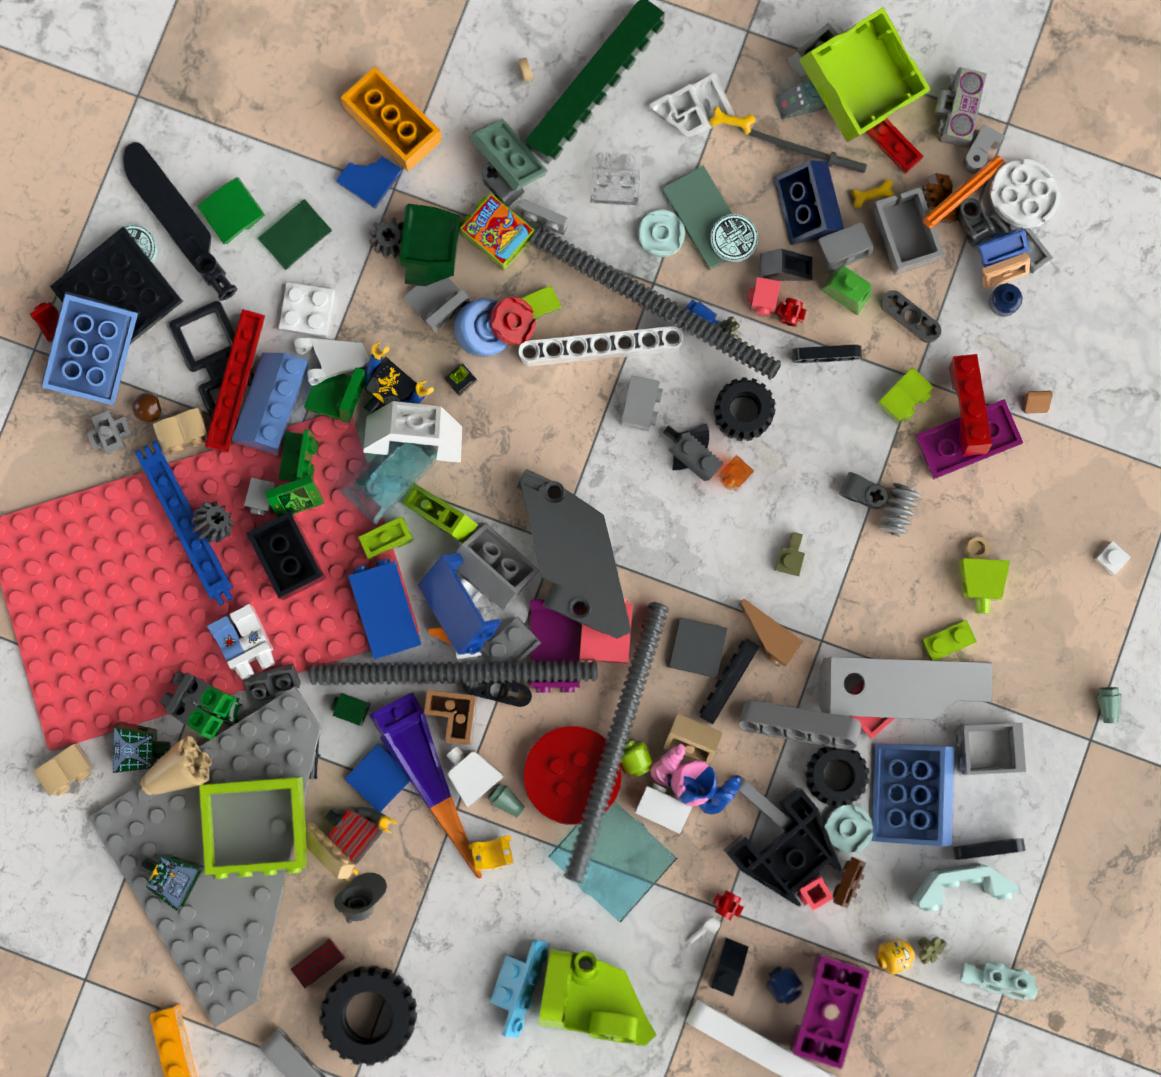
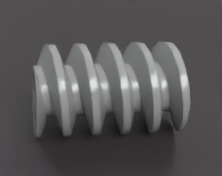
[878,483,921,537]

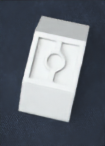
[363,401,462,462]

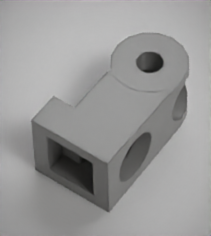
[963,124,1004,173]

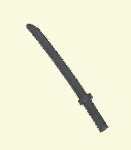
[739,127,867,173]

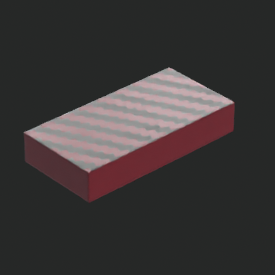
[291,938,345,989]

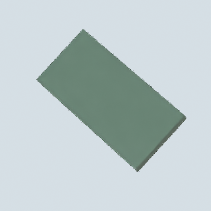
[662,165,732,270]

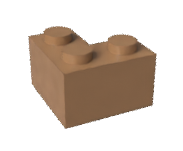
[424,690,477,745]

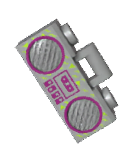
[935,68,987,148]

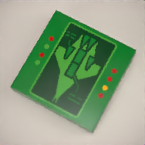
[265,475,325,517]

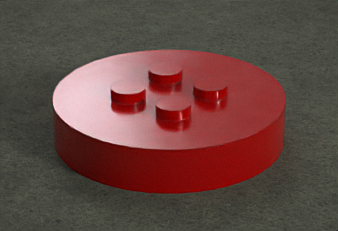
[523,726,622,826]

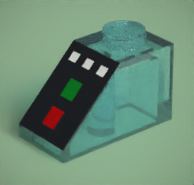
[776,80,827,119]

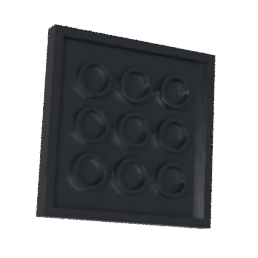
[50,227,183,345]

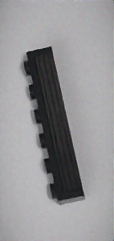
[699,639,760,725]

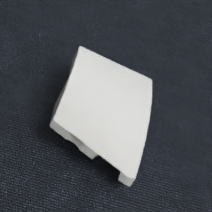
[649,73,735,137]

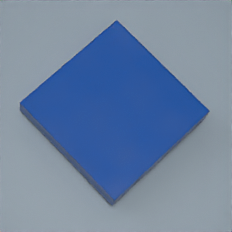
[345,744,410,812]

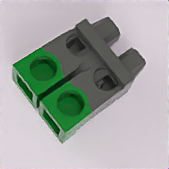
[160,672,236,740]

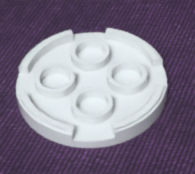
[989,159,1060,228]

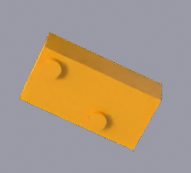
[340,66,442,172]

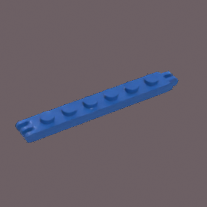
[135,440,233,606]

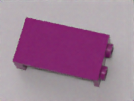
[530,600,580,693]

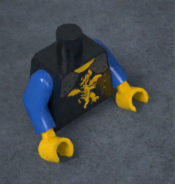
[364,341,434,414]

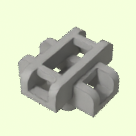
[86,410,133,455]

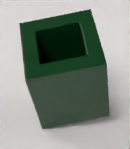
[331,693,371,726]

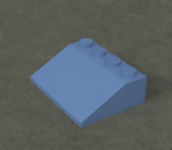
[42,291,138,406]
[872,743,955,846]

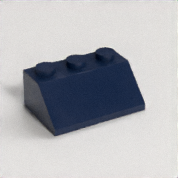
[774,160,844,245]

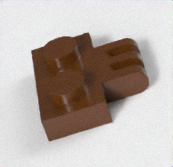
[922,173,958,224]
[833,857,866,909]

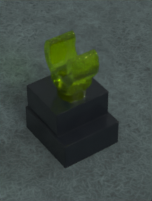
[445,364,477,396]

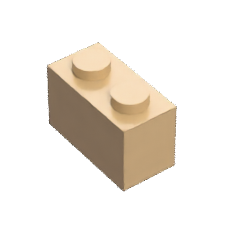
[663,713,722,765]

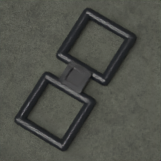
[169,301,254,429]

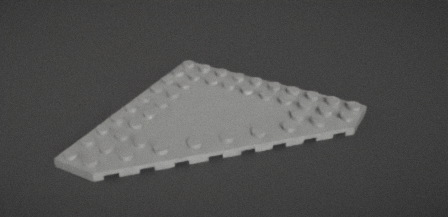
[89,687,322,1028]

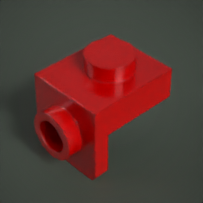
[30,302,60,343]

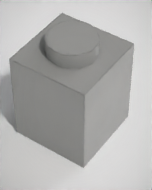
[244,477,278,516]

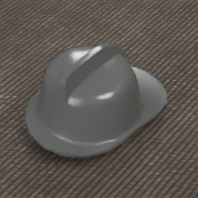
[334,873,387,924]

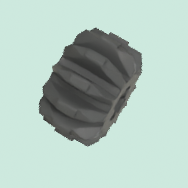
[369,217,403,258]
[191,501,234,543]

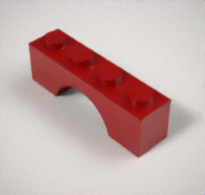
[949,354,992,456]

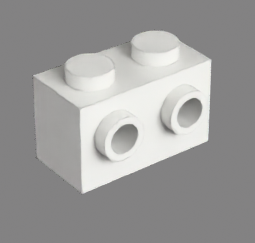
[635,783,692,834]

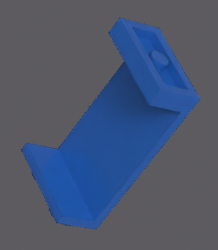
[418,553,501,655]
[348,558,422,660]

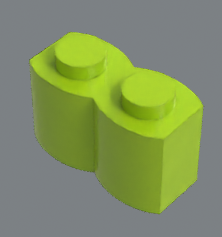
[877,367,933,423]

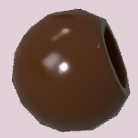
[132,392,162,422]

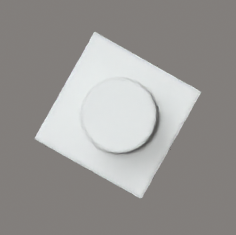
[1095,541,1131,576]

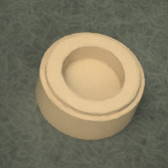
[518,57,534,82]
[964,536,990,559]

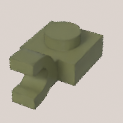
[775,532,805,577]

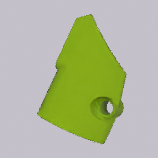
[538,948,657,1046]

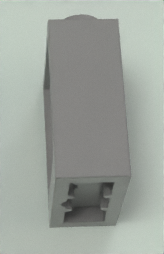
[956,723,1026,775]

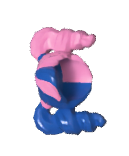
[650,744,741,815]

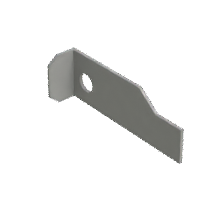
[820,657,992,720]

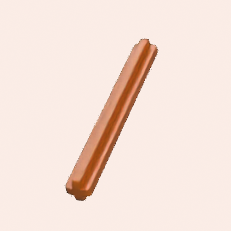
[923,156,1005,228]

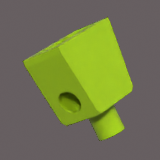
[959,558,1010,614]

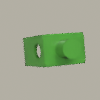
[821,266,872,315]

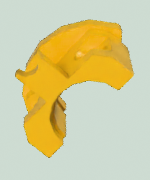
[468,835,514,871]

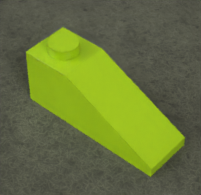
[402,484,478,544]

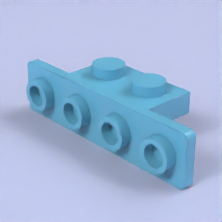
[490,940,549,1038]

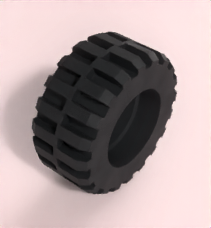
[319,965,417,1066]

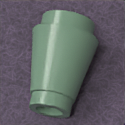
[1097,687,1122,723]
[488,783,525,818]

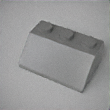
[455,523,540,610]

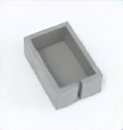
[871,187,944,276]

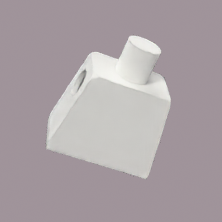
[446,746,504,807]

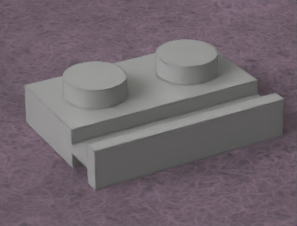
[520,199,568,235]
[482,617,542,663]

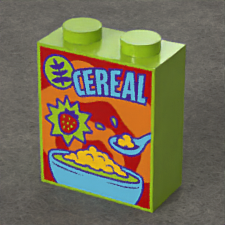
[460,194,534,271]

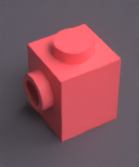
[747,277,781,316]
[797,873,834,911]

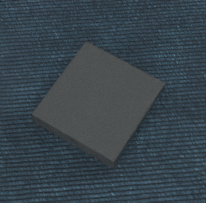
[669,618,727,678]

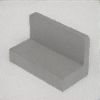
[819,222,874,273]

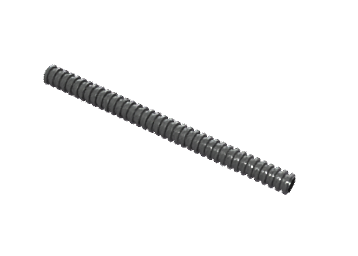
[530,226,781,380]
[563,602,669,883]
[309,660,598,685]

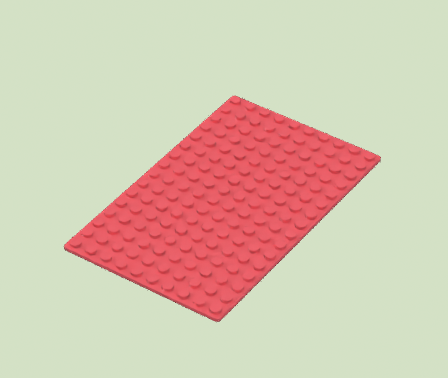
[0,415,419,751]

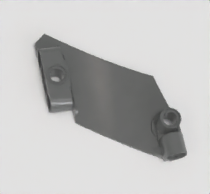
[517,469,631,639]

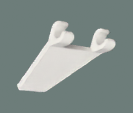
[294,338,370,386]

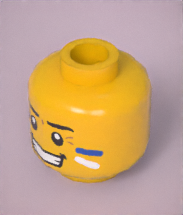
[876,938,915,975]

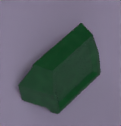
[398,203,461,286]

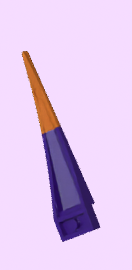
[370,692,482,879]

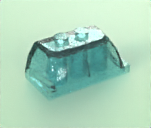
[341,441,438,526]

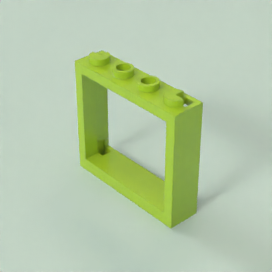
[199,777,308,879]

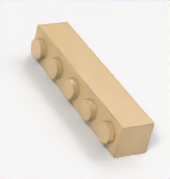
[306,823,354,879]

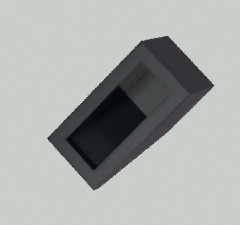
[759,249,813,281]
[708,938,749,996]

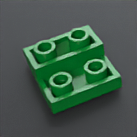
[197,177,265,244]

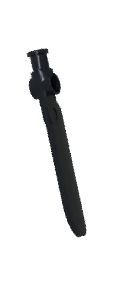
[123,142,237,301]

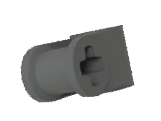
[482,162,524,207]
[957,198,996,247]
[839,472,888,509]

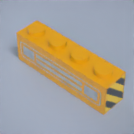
[149,1004,197,1077]

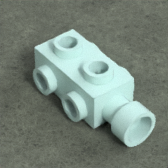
[960,962,1038,1001]

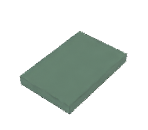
[469,118,548,191]

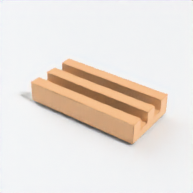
[982,252,1030,289]

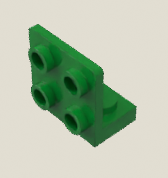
[304,367,365,423]
[278,429,318,482]

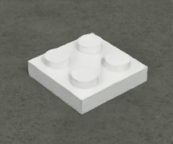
[279,282,335,338]

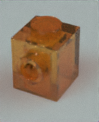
[719,455,754,492]

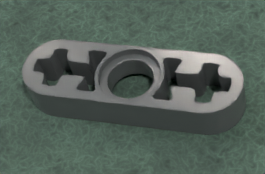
[881,290,942,343]

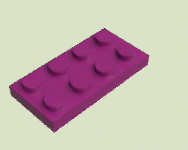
[915,399,1023,480]

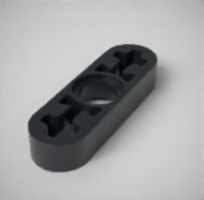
[792,345,862,363]
[463,681,532,707]
[953,838,1026,860]

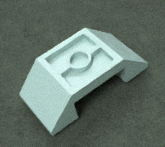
[911,863,1019,912]

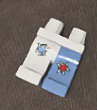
[207,604,275,680]

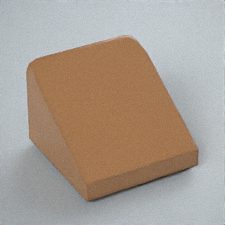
[1023,390,1053,414]

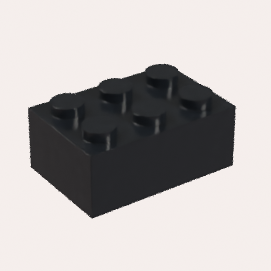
[246,511,326,600]

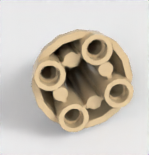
[140,736,212,795]

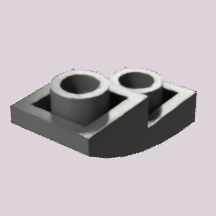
[244,664,301,702]

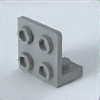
[404,277,470,333]

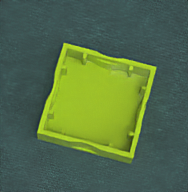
[799,7,931,142]

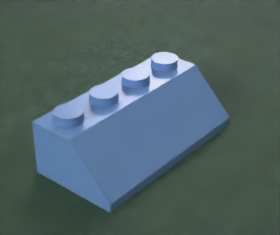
[232,353,308,456]

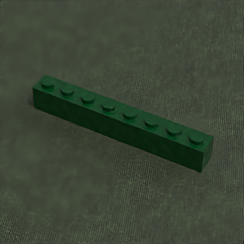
[525,0,665,164]

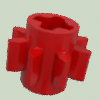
[776,298,807,327]
[712,890,744,921]

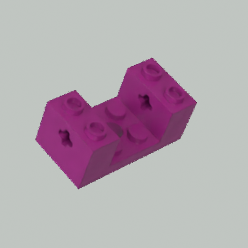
[790,952,870,1069]

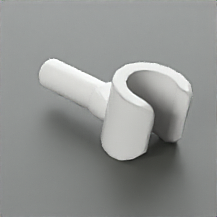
[688,917,720,944]

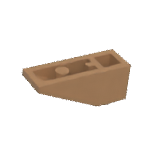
[739,599,804,667]

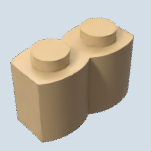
[153,408,209,455]
[34,743,94,797]

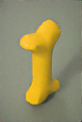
[709,106,755,135]
[851,179,895,209]

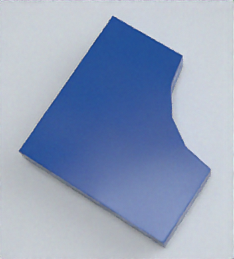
[336,156,402,209]

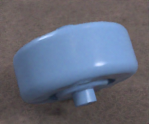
[454,298,508,357]

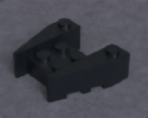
[724,787,842,907]

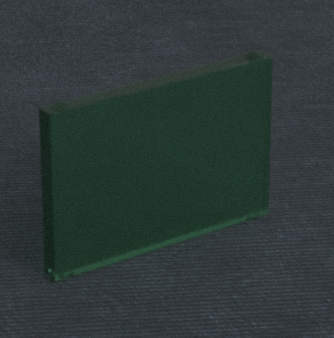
[258,199,332,270]

